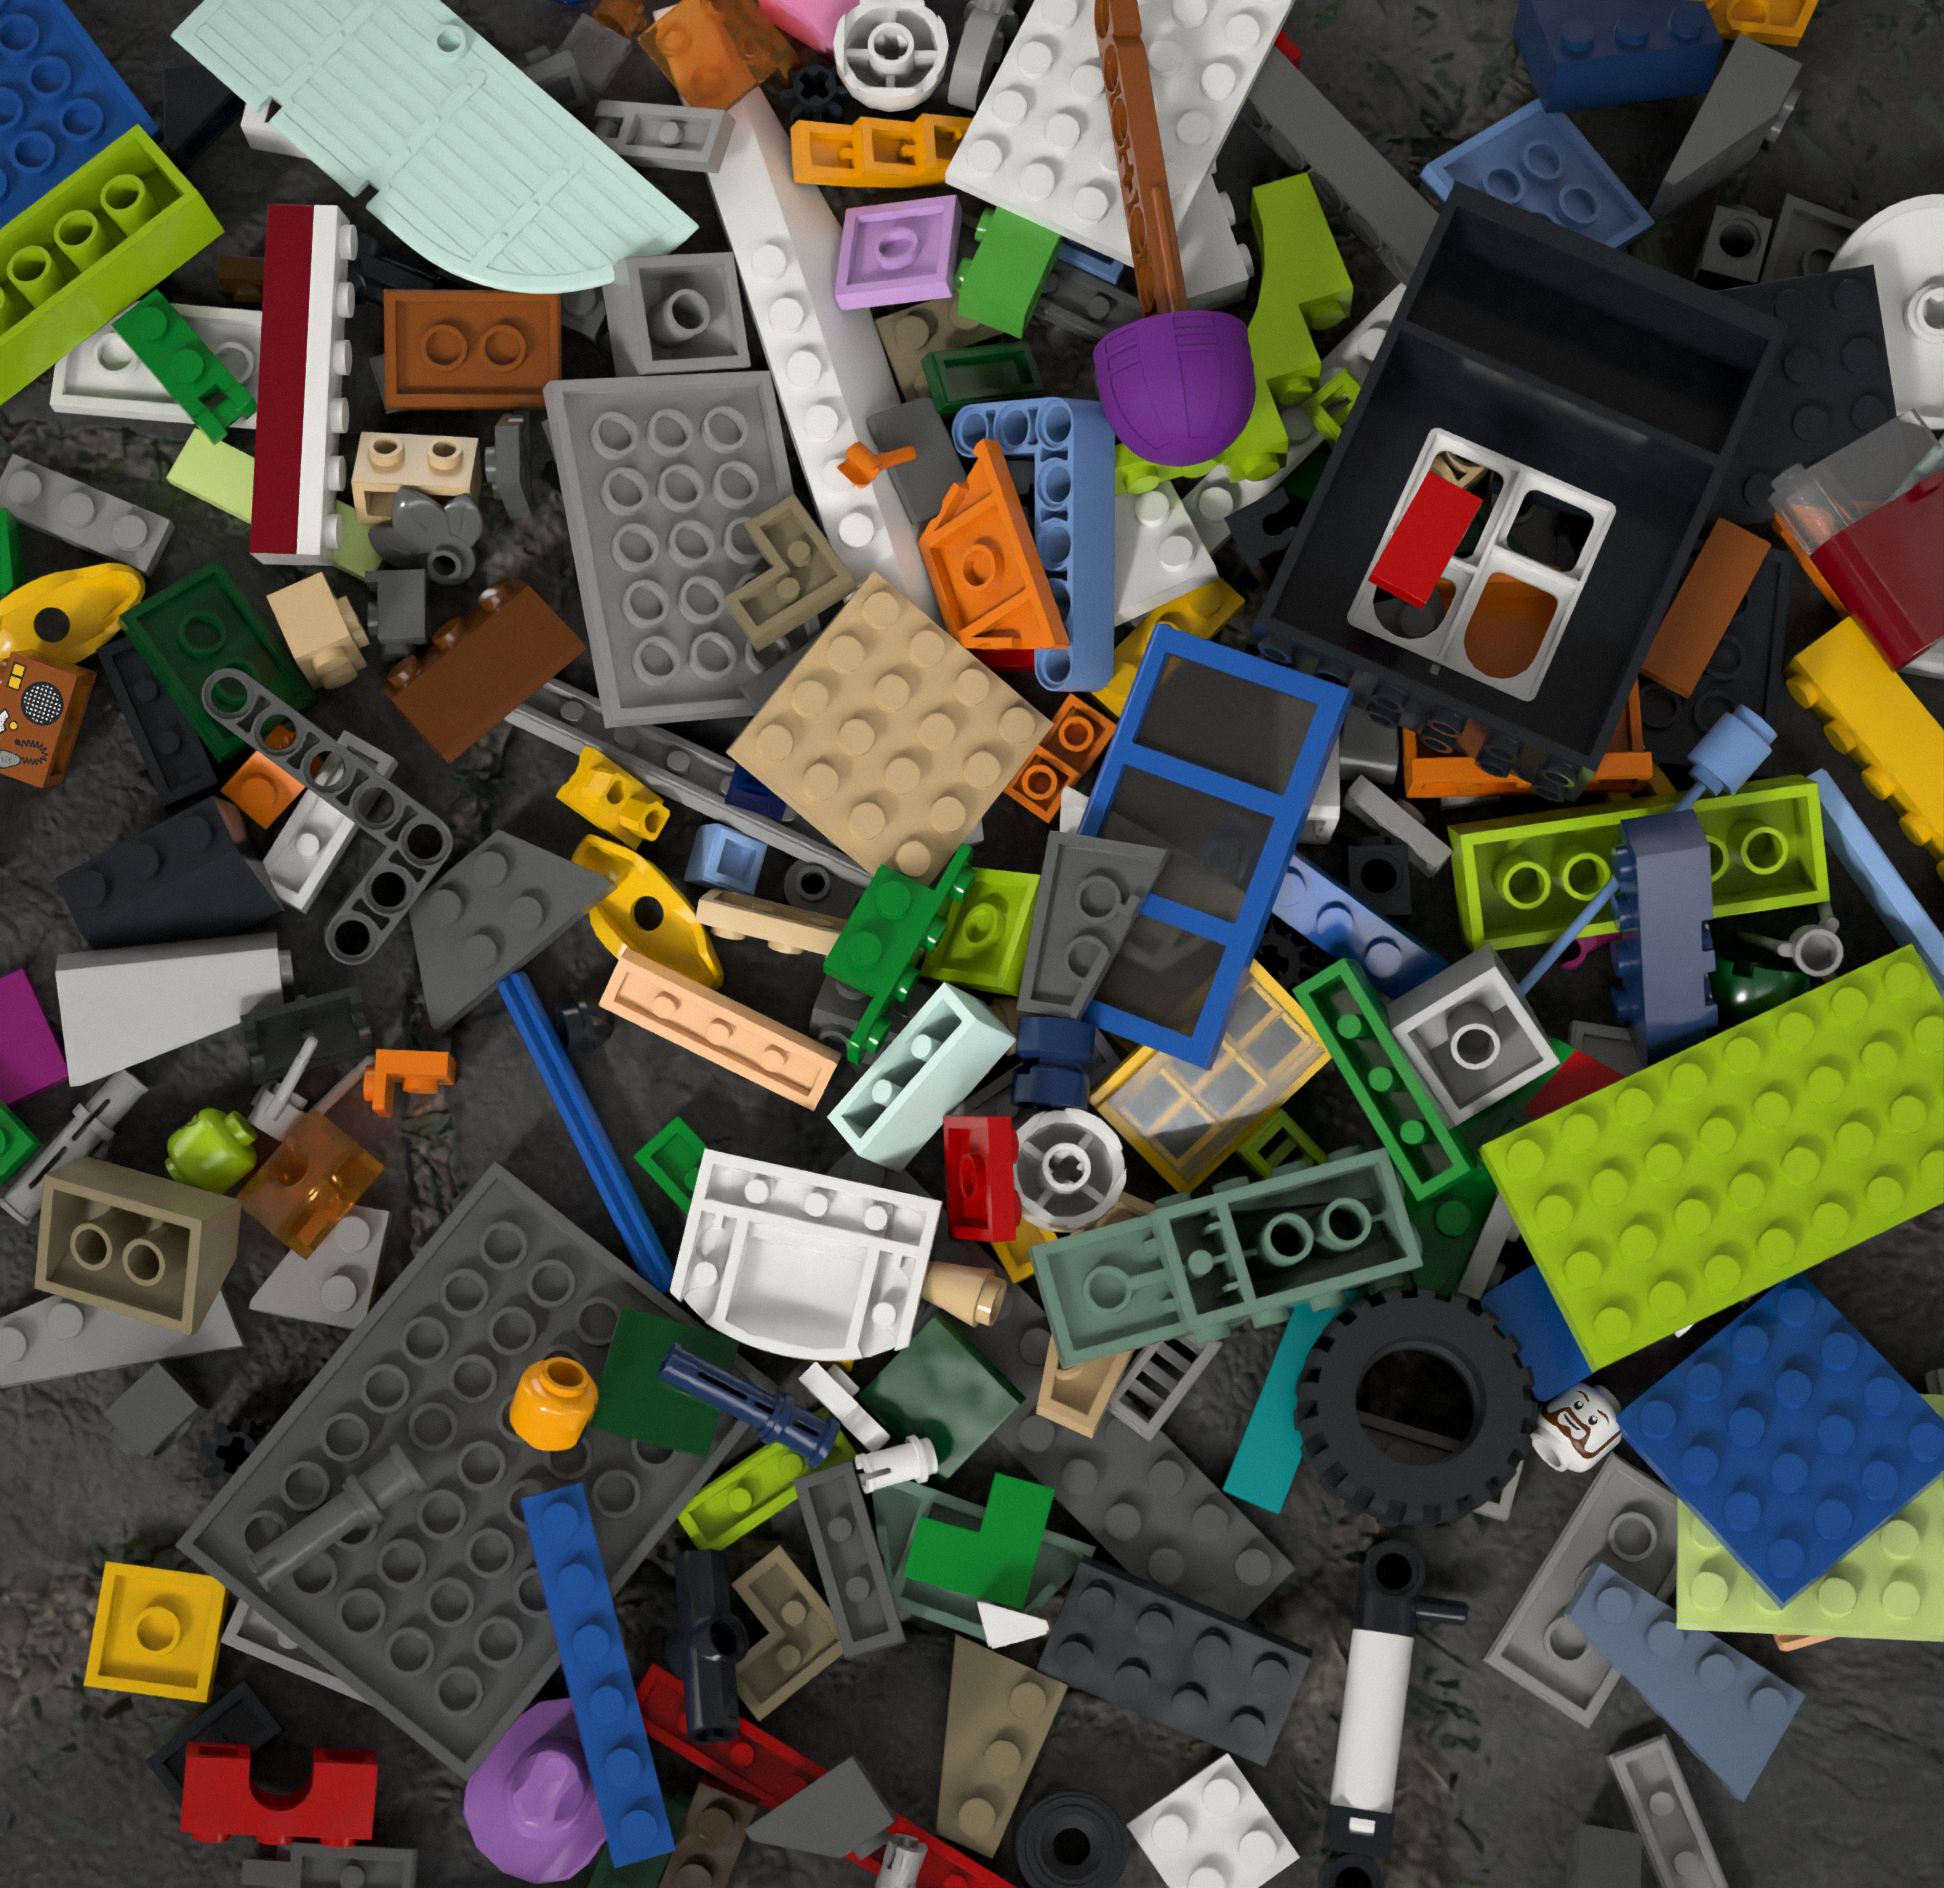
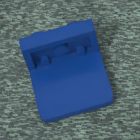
[1479,1263,1600,1401]

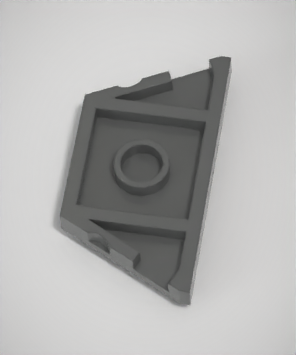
[409,829,618,1034]

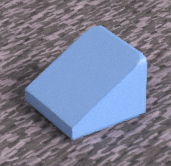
[684,823,768,896]

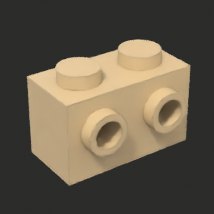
[351,432,482,525]
[266,572,370,690]

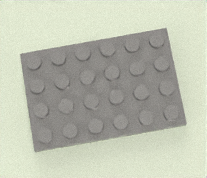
[543,370,821,728]

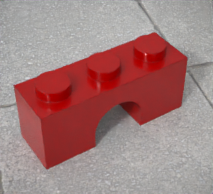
[180,1742,378,1848]

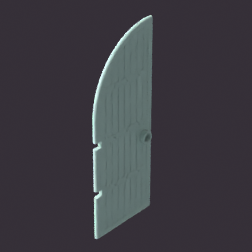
[171,0,699,294]

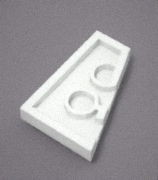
[1114,480,1219,627]

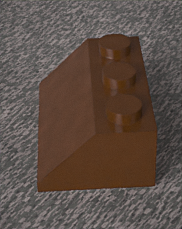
[379,577,587,764]

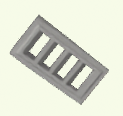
[1107,1335,1223,1442]

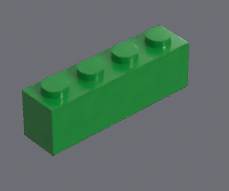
[1292,958,1482,1201]

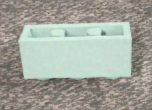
[827,982,1017,1173]

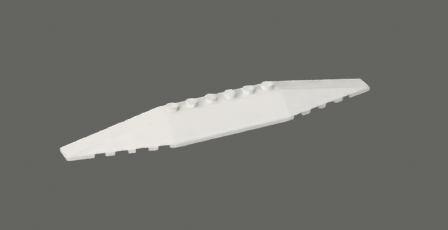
[653,0,984,851]

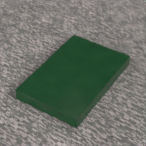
[118,558,320,764]

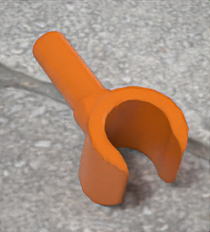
[837,441,916,488]

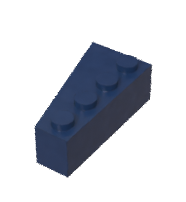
[1610,809,1718,1069]

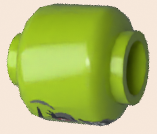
[165,1107,257,1195]

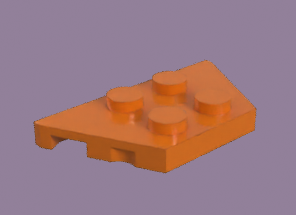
[917,438,1071,650]

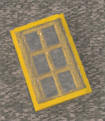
[1089,958,1332,1193]

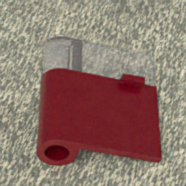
[1768,407,1944,673]

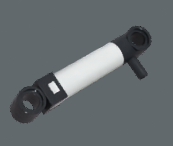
[1317,1540,1468,1888]

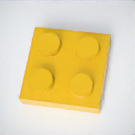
[84,1561,230,1703]

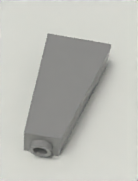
[55,932,294,1087]

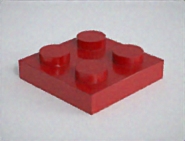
[943,1114,1022,1242]

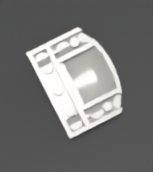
[670,1149,943,1361]

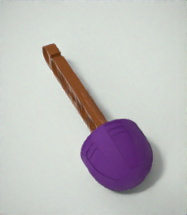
[1093,0,1256,467]

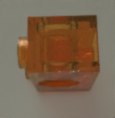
[234,1107,385,1260]

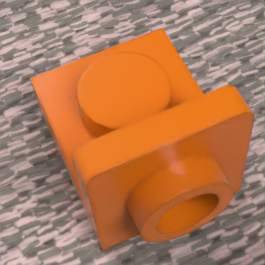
[363,1049,456,1117]

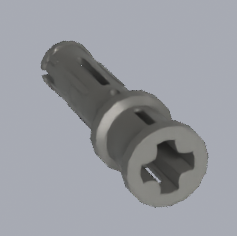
[245,1442,429,1592]

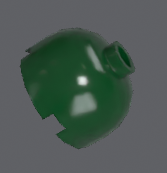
[1707,947,1815,1031]

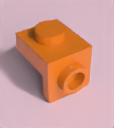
[220,725,323,830]

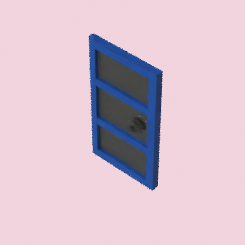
[1018,623,1355,1071]

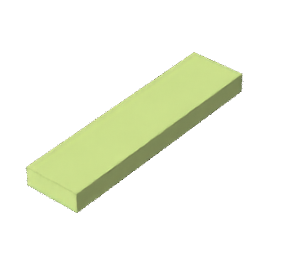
[166,428,387,582]

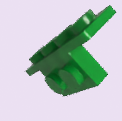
[823,843,978,1066]

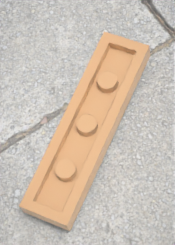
[598,947,842,1111]

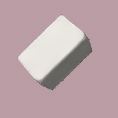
[977,1601,1049,1649]

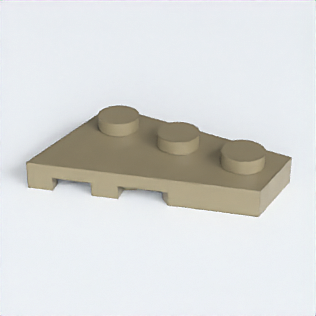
[936,1634,1068,1859]

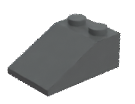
[1648,33,1803,228]

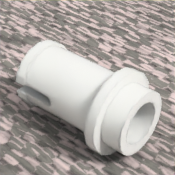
[855,1435,938,1494]

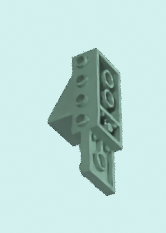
[1028,1145,1423,1369]

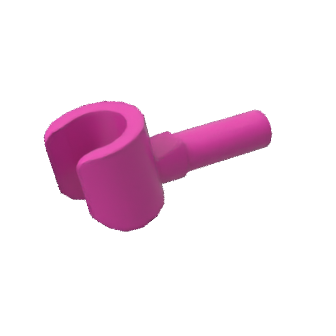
[1552,932,1619,971]

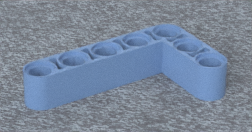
[952,397,1115,692]

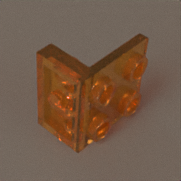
[638,0,804,111]

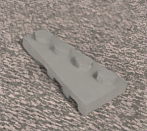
[0,1286,247,1388]

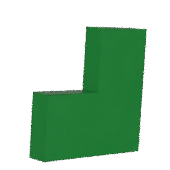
[903,1473,1055,1610]

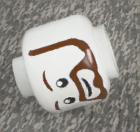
[1530,1382,1622,1472]

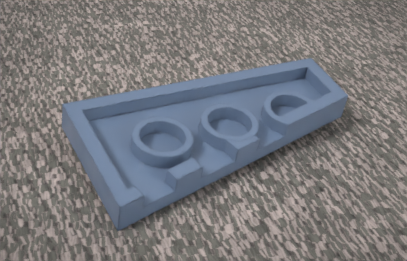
[1563,1561,1806,1802]

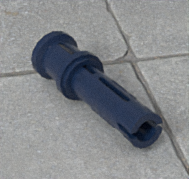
[656,1342,840,1469]

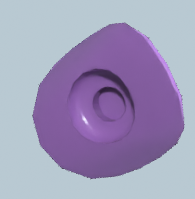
[463,1697,606,1885]

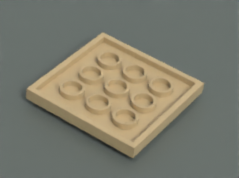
[726,571,1054,887]

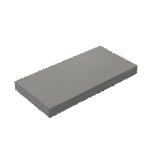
[1481,1452,1677,1728]

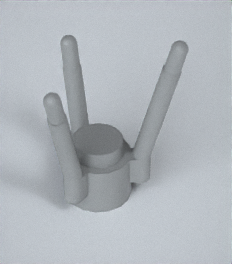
[1736,901,1843,987]
[247,994,376,1145]

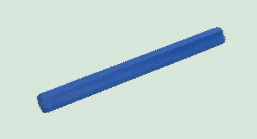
[498,971,675,1295]

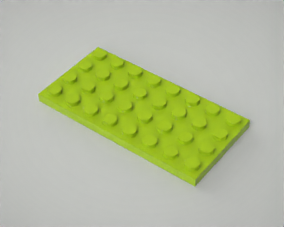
[1478,943,1944,1373]

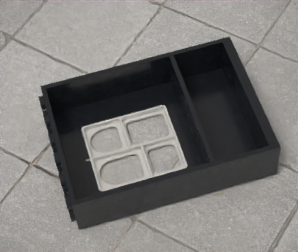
[1245,180,1790,803]

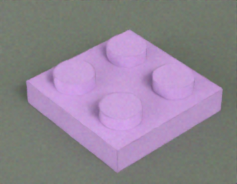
[834,195,963,311]

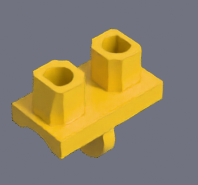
[556,745,670,851]

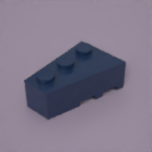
[1512,0,1723,114]

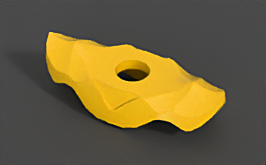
[0,563,145,664]
[571,834,724,991]

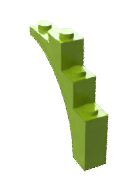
[1115,172,1353,496]

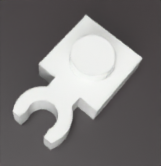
[799,1361,890,1453]

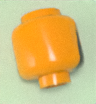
[509,1357,598,1451]

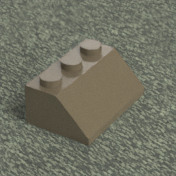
[34,1156,242,1336]

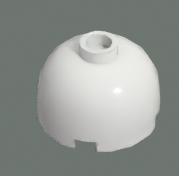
[833,0,949,112]
[1013,1108,1126,1233]

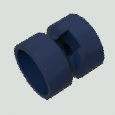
[1010,1017,1096,1112]

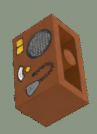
[0,649,97,789]

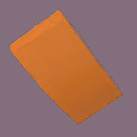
[1003,693,1117,824]

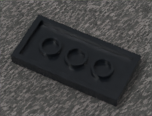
[1036,1554,1313,1767]

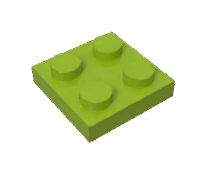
[920,867,1041,996]

